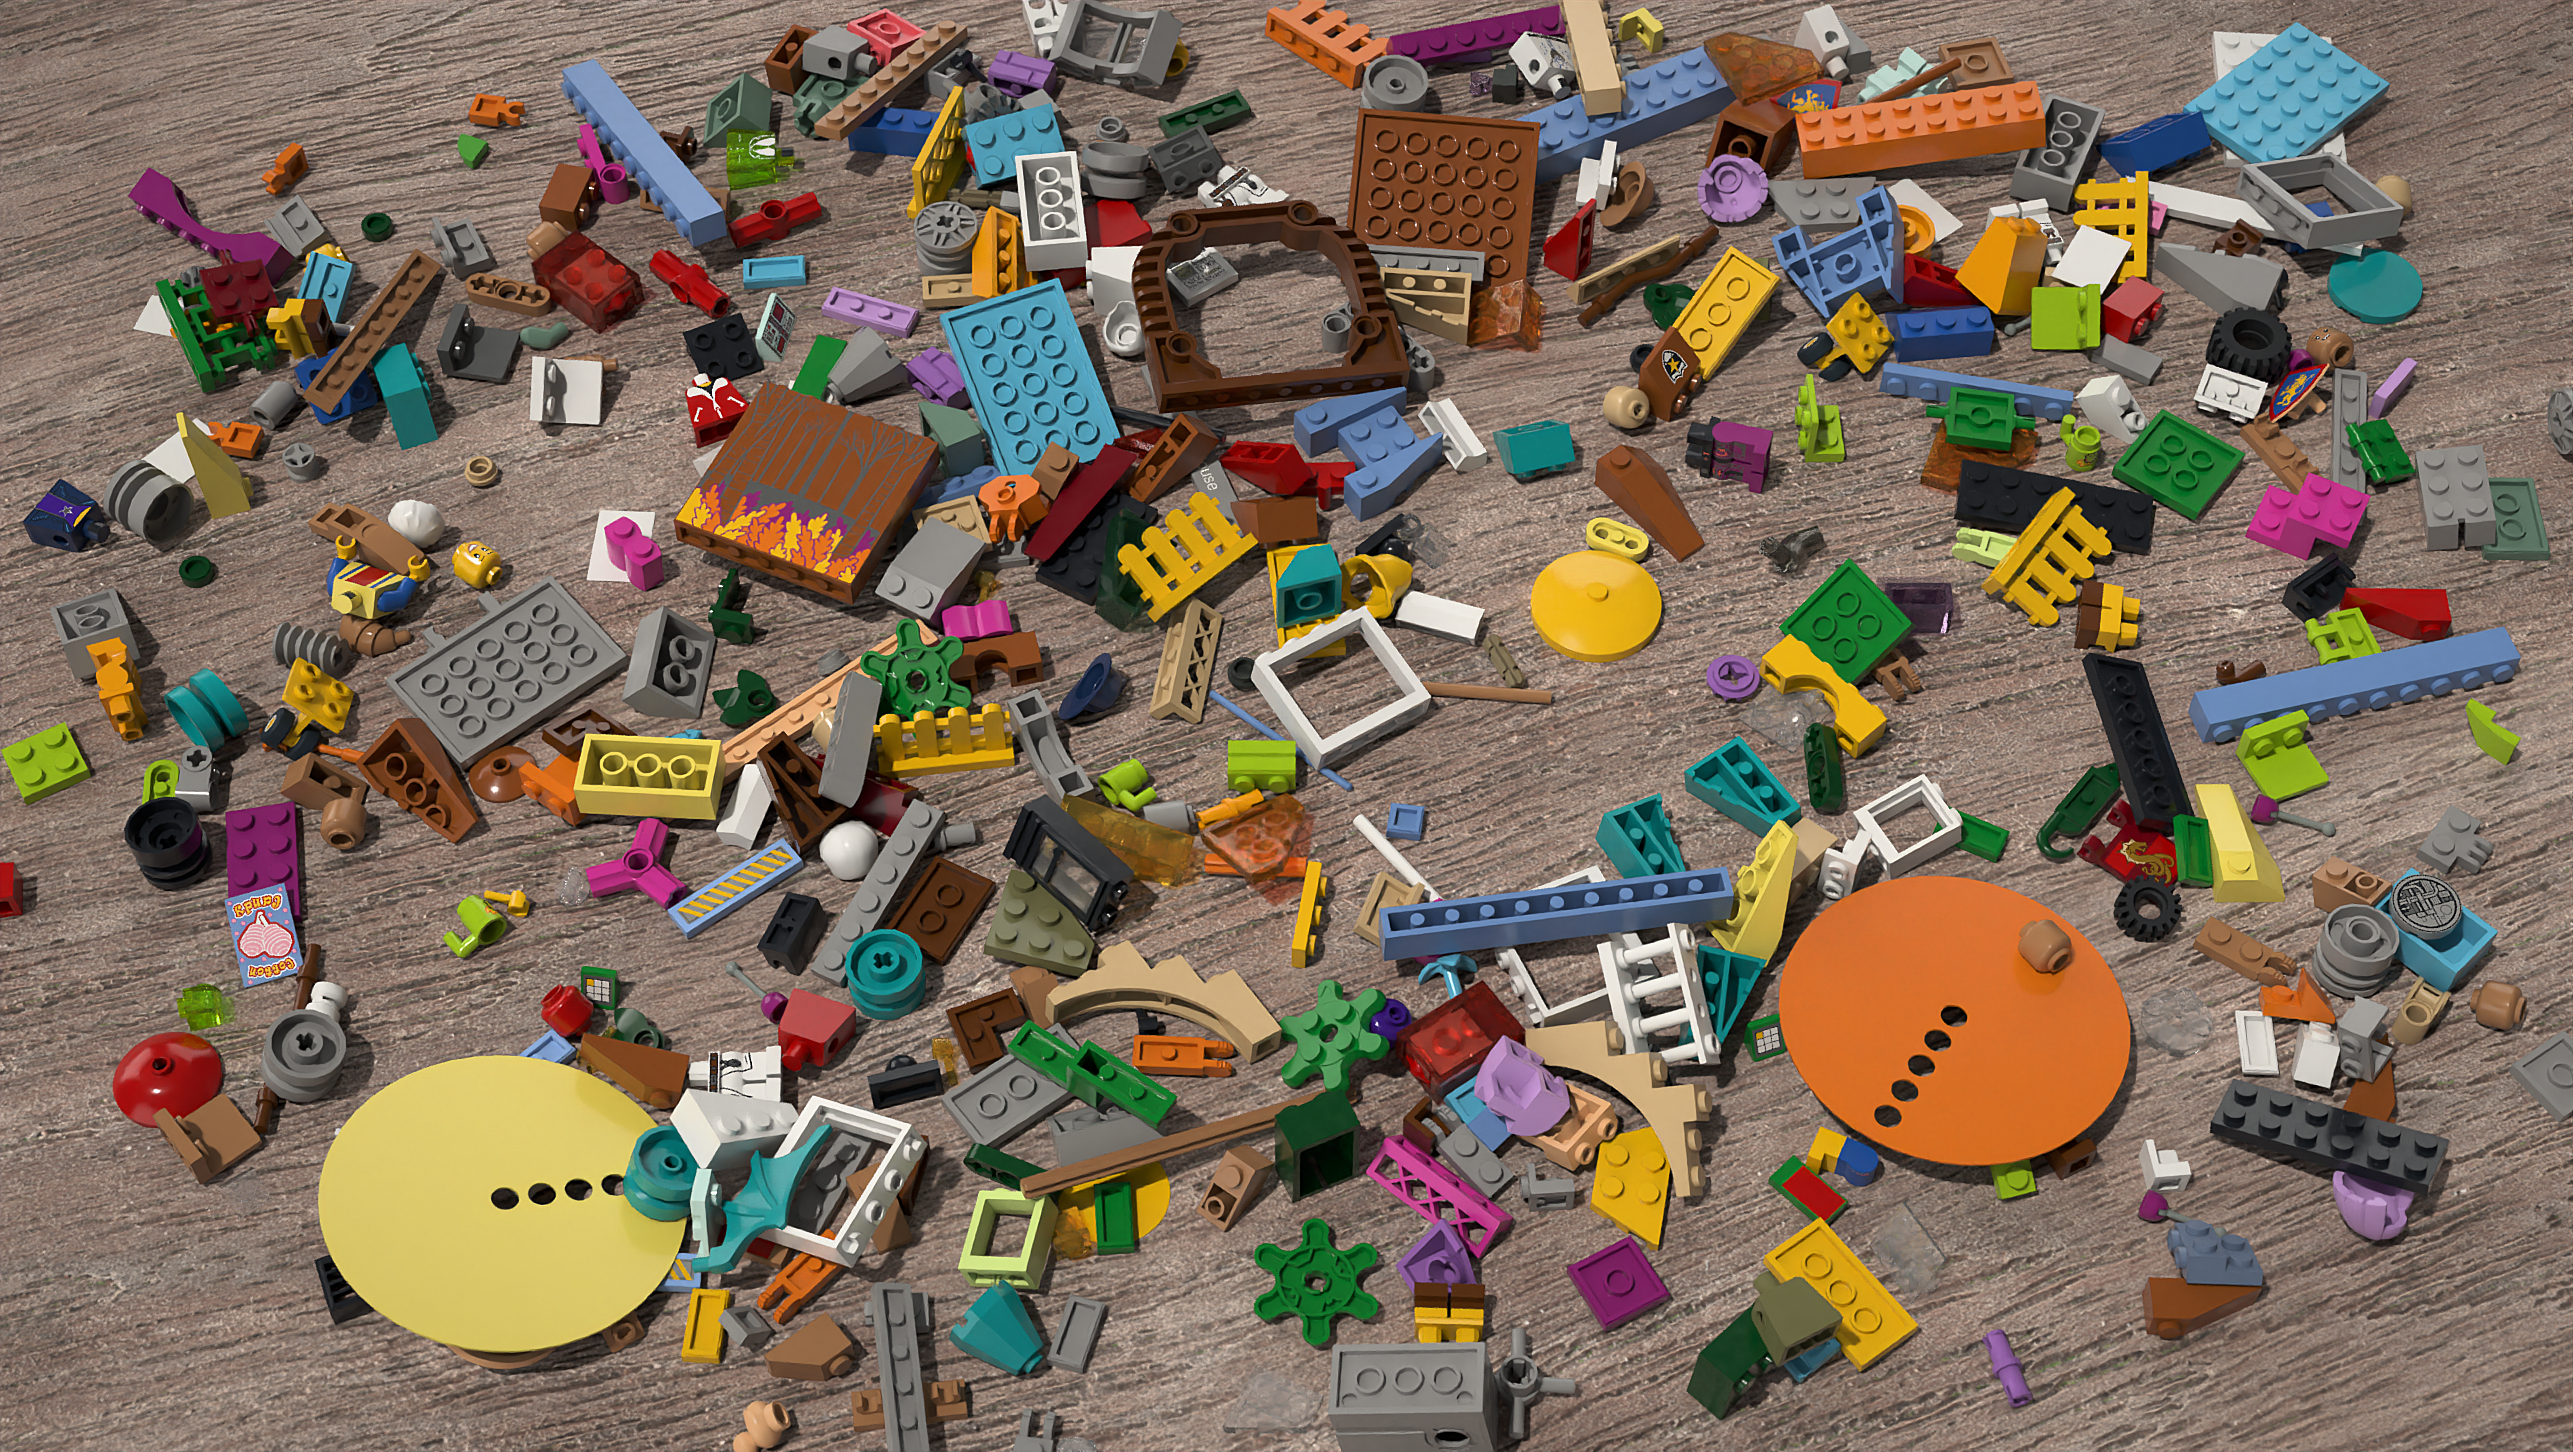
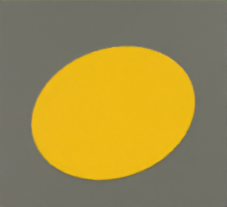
[1058,1162,1170,1242]

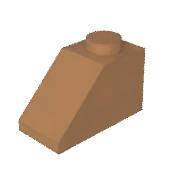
[1031,441,1080,520]
[280,752,367,810]
[845,1162,913,1255]
[764,1312,855,1382]

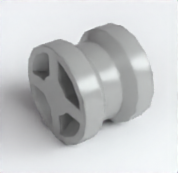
[282,443,320,484]

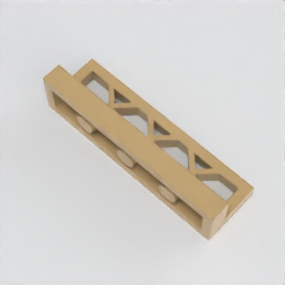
[1149,596,1223,725]

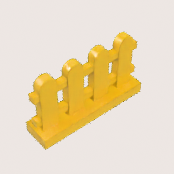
[2073,171,2149,287]
[1980,487,2112,627]
[1118,492,1258,623]
[873,703,1015,779]

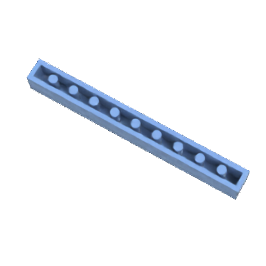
[561,59,727,247]
[2188,627,2521,743]
[1378,867,1734,961]

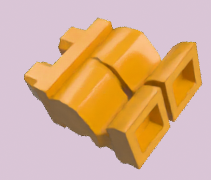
[86,637,149,741]

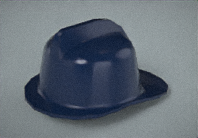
[1058,653,1127,720]

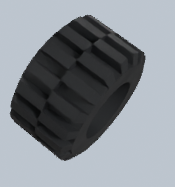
[2205,307,2292,388]

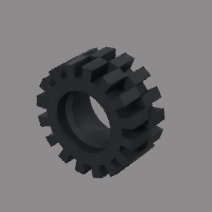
[2113,874,2182,943]

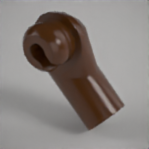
[2216,660,2266,685]

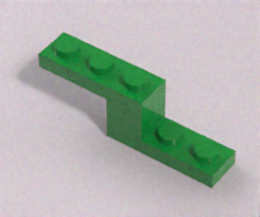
[1007,1019,1178,1130]

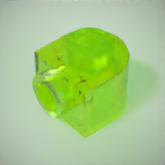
[177,984,224,1031]

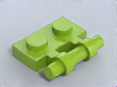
[2304,607,2382,665]

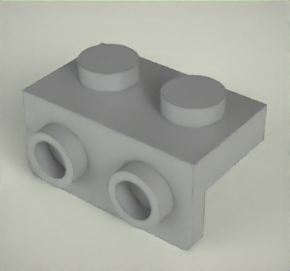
[430,216,492,278]

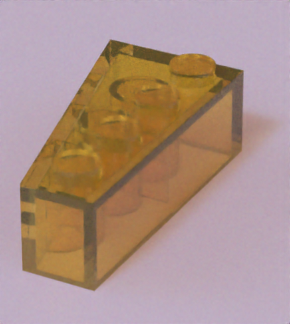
[1044,793,1195,887]

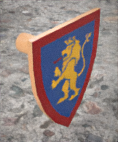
[1769,78,1843,129]
[2269,363,2330,423]

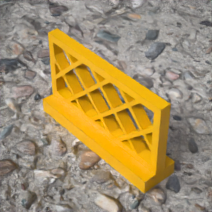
[907,86,967,219]

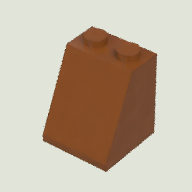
[1705,92,1799,177]

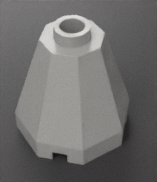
[827,326,908,402]

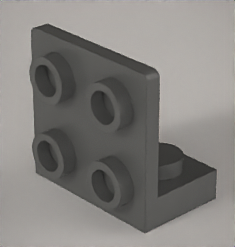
[436,303,520,382]

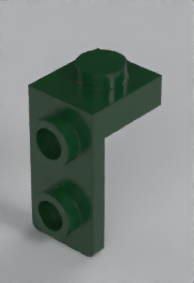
[708,568,756,644]

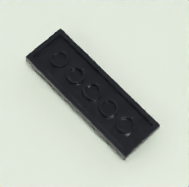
[1954,459,2153,556]
[2082,652,2195,831]
[2210,1079,2449,1196]

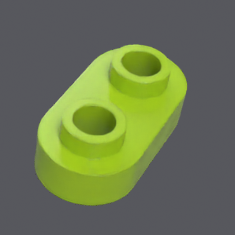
[142,759,180,805]

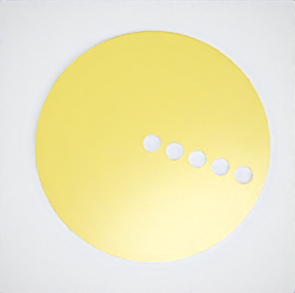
[318,1055,687,1353]

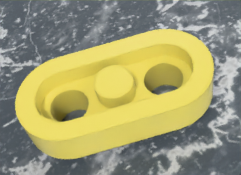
[1585,517,1649,562]

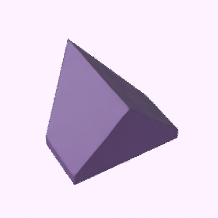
[1395,1218,1477,1298]

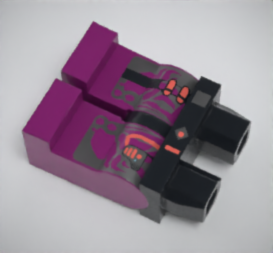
[1685,416,1774,494]

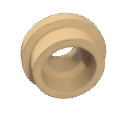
[465,456,498,486]

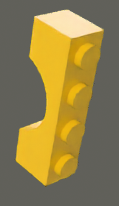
[1759,634,1887,759]

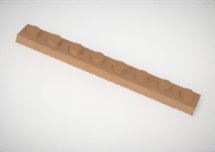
[814,20,968,141]
[302,248,442,414]

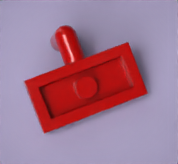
[1293,462,1355,510]

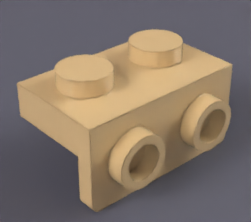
[1353,871,1425,947]

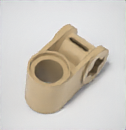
[2392,976,2452,1045]

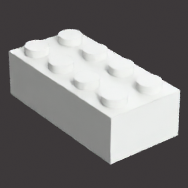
[1015,151,1088,272]

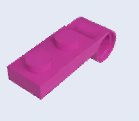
[576,123,630,204]

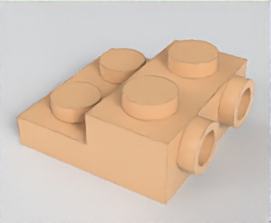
[1515,1082,1618,1171]

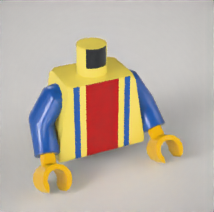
[326,535,431,619]

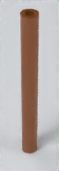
[1857,56,1961,106]

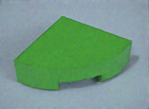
[457,133,489,169]

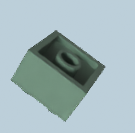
[703,72,772,148]
[918,401,987,479]

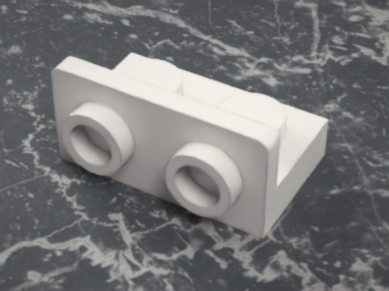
[1817,829,1873,899]

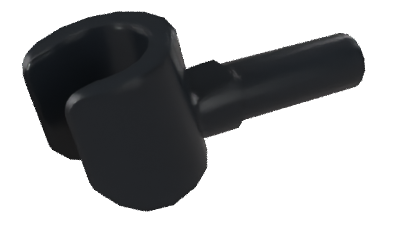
[950,49,988,83]
[2274,268,2288,310]
[1134,1008,1159,1036]

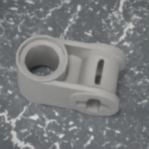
[175,745,221,811]

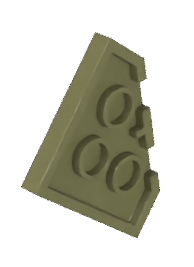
[983,869,1095,977]

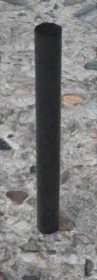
[1108,404,1227,443]

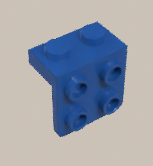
[294,346,378,425]

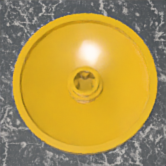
[1530,550,1662,663]

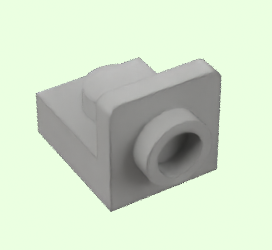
[1519,1163,1575,1212]

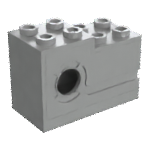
[1328,1342,1499,1452]

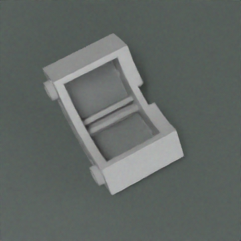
[1048,0,1183,89]

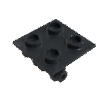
[682,312,764,381]

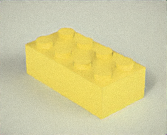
[573,734,726,820]

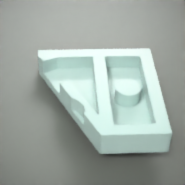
[690,1168,727,1258]

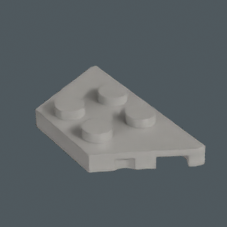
[1767,177,1876,233]

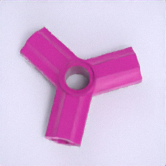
[585,818,688,910]

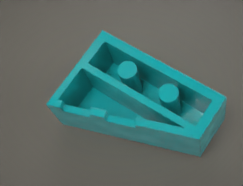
[1684,736,1801,838]

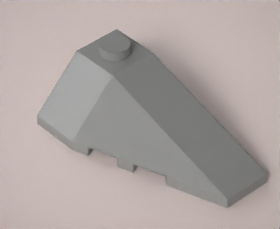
[2153,242,2284,317]

